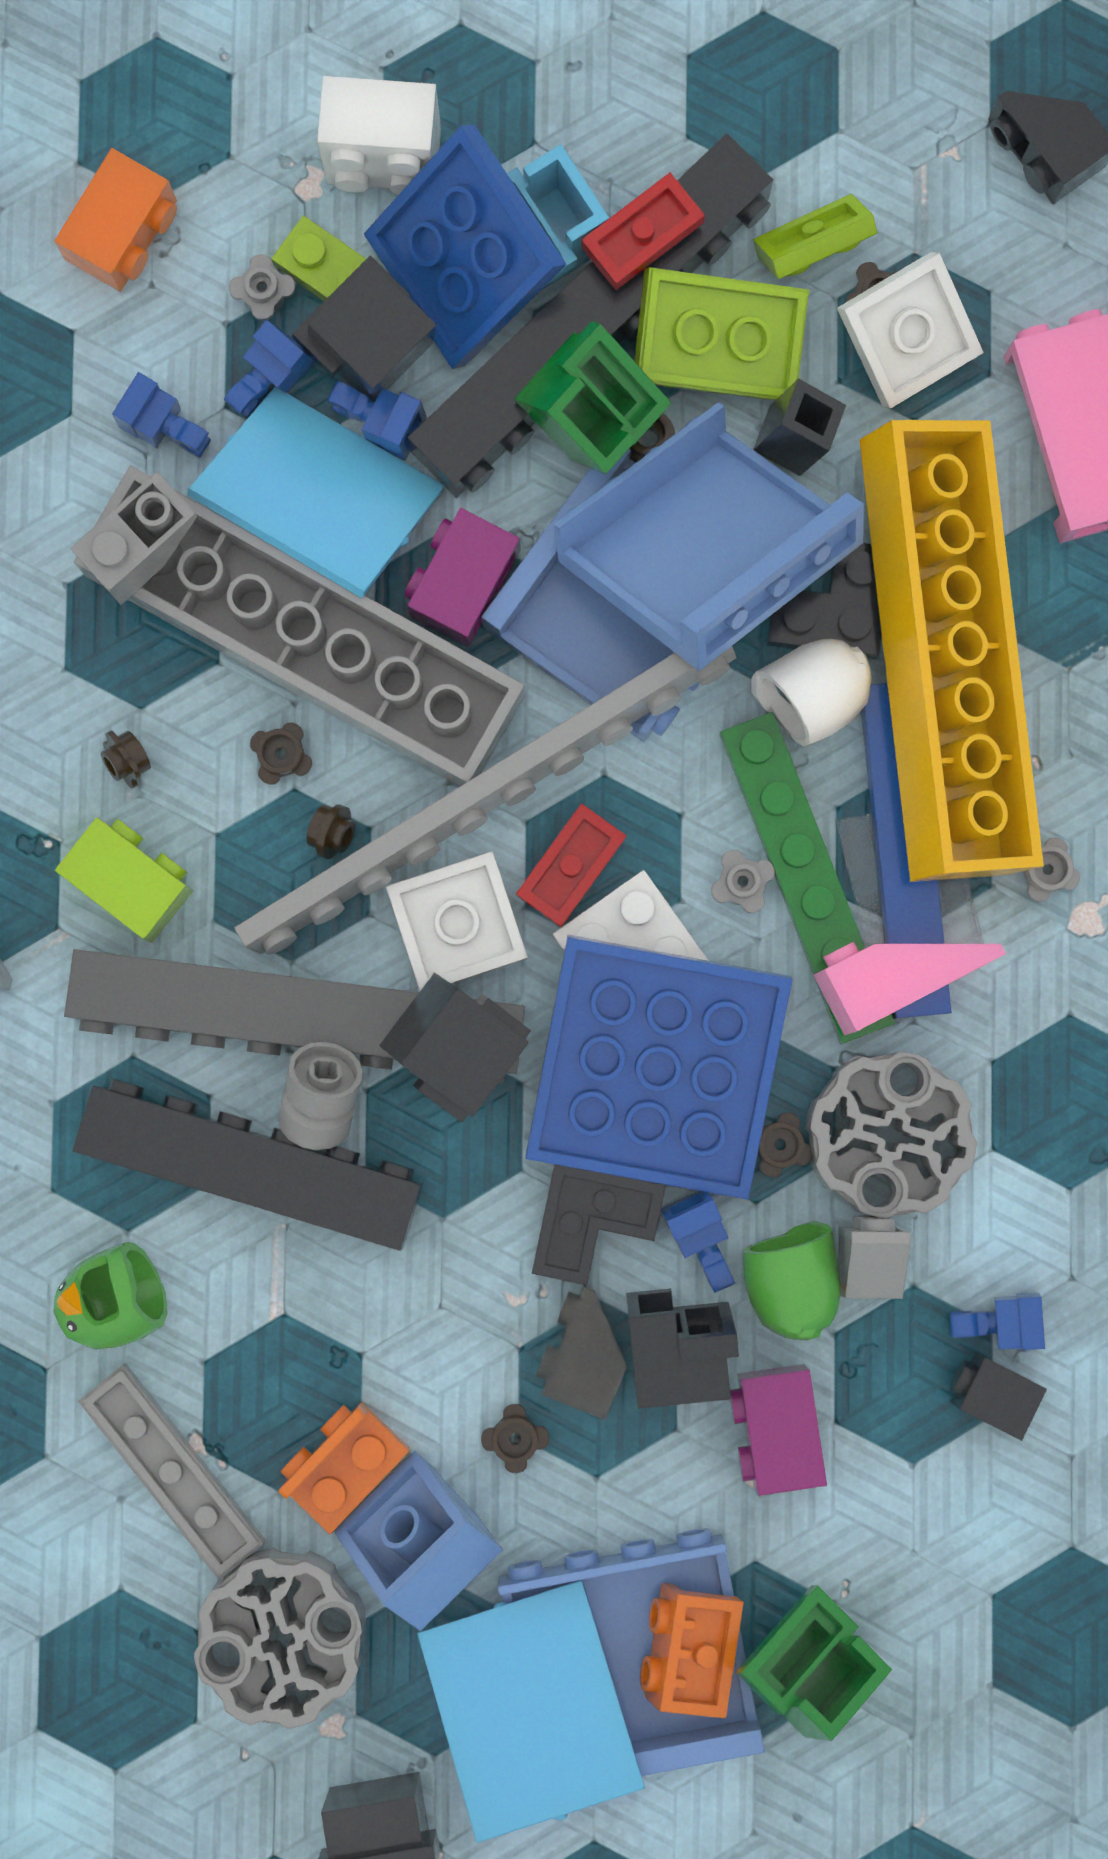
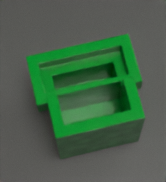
[514,321,671,474]
[736,1585,892,1741]

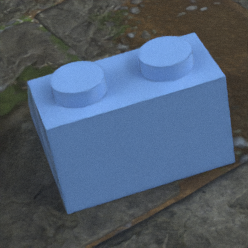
[334,1451,503,1631]

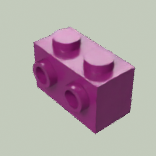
[404,507,521,647]
[730,1364,827,1496]

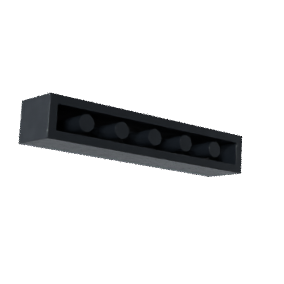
[72,1078,423,1251]

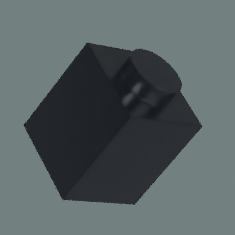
[753,378,846,476]
[950,1352,1047,1441]

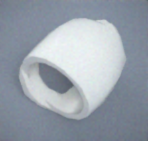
[751,639,872,747]

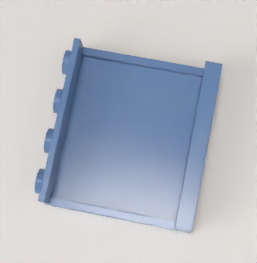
[554,402,864,671]
[481,449,700,742]
[498,1528,765,1776]

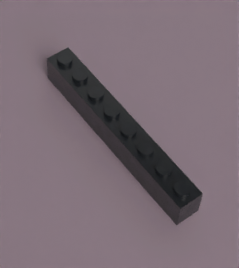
[407,133,774,499]

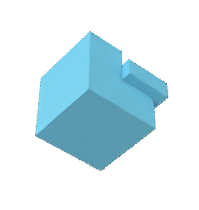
[507,144,609,291]

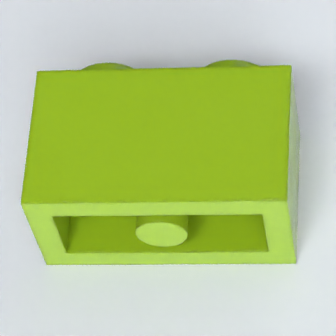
[54,817,194,943]

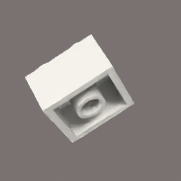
[317,76,441,195]

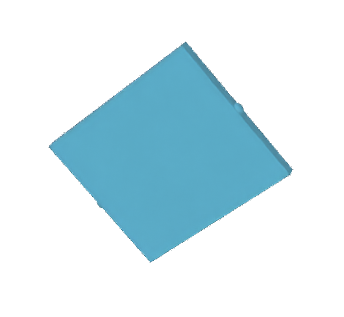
[187,386,445,598]
[417,1580,645,1843]

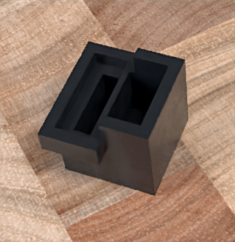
[292,255,436,402]
[379,972,531,1122]
[626,1288,739,1409]
[318,1772,440,1859]

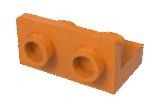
[278,1401,410,1534]
[640,1583,744,1718]

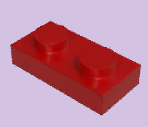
[581,172,705,290]
[516,803,627,928]

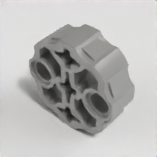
[805,1052,977,1218]
[194,1548,366,1729]

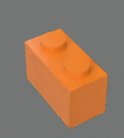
[54,148,177,292]

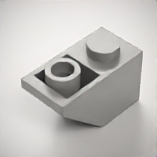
[70,472,197,605]
[838,1216,911,1299]

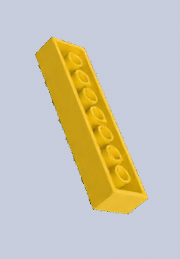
[859,420,1044,882]

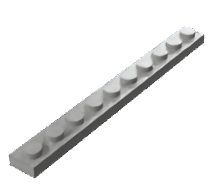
[234,646,737,954]

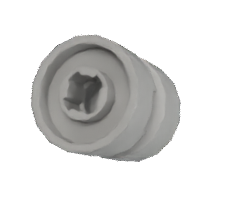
[278,1042,363,1150]

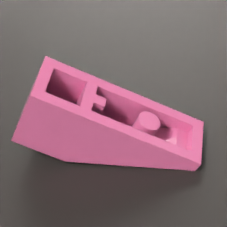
[813,942,1006,1035]

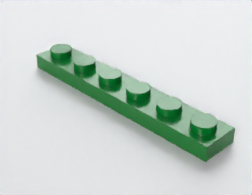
[719,712,895,1044]

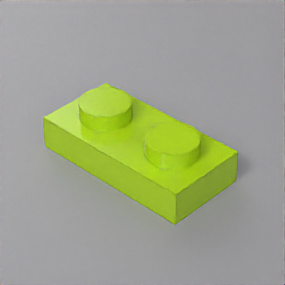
[753,193,878,280]
[271,215,366,301]

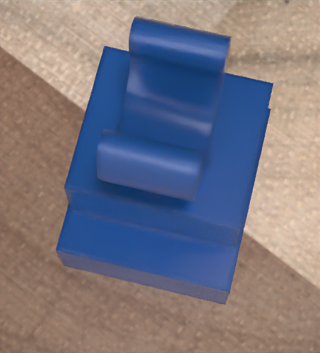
[224,320,316,418]
[112,372,211,458]
[327,381,427,461]
[661,1191,735,1293]
[949,1292,1045,1350]

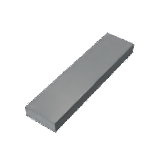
[78,1363,266,1580]

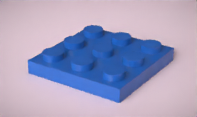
[364,124,567,369]

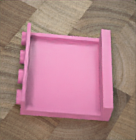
[1004,309,1108,544]

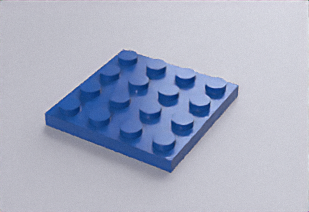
[526,934,793,1200]

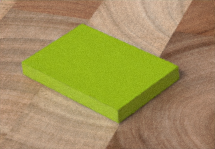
[635,267,809,401]

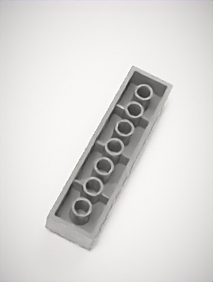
[74,465,525,786]

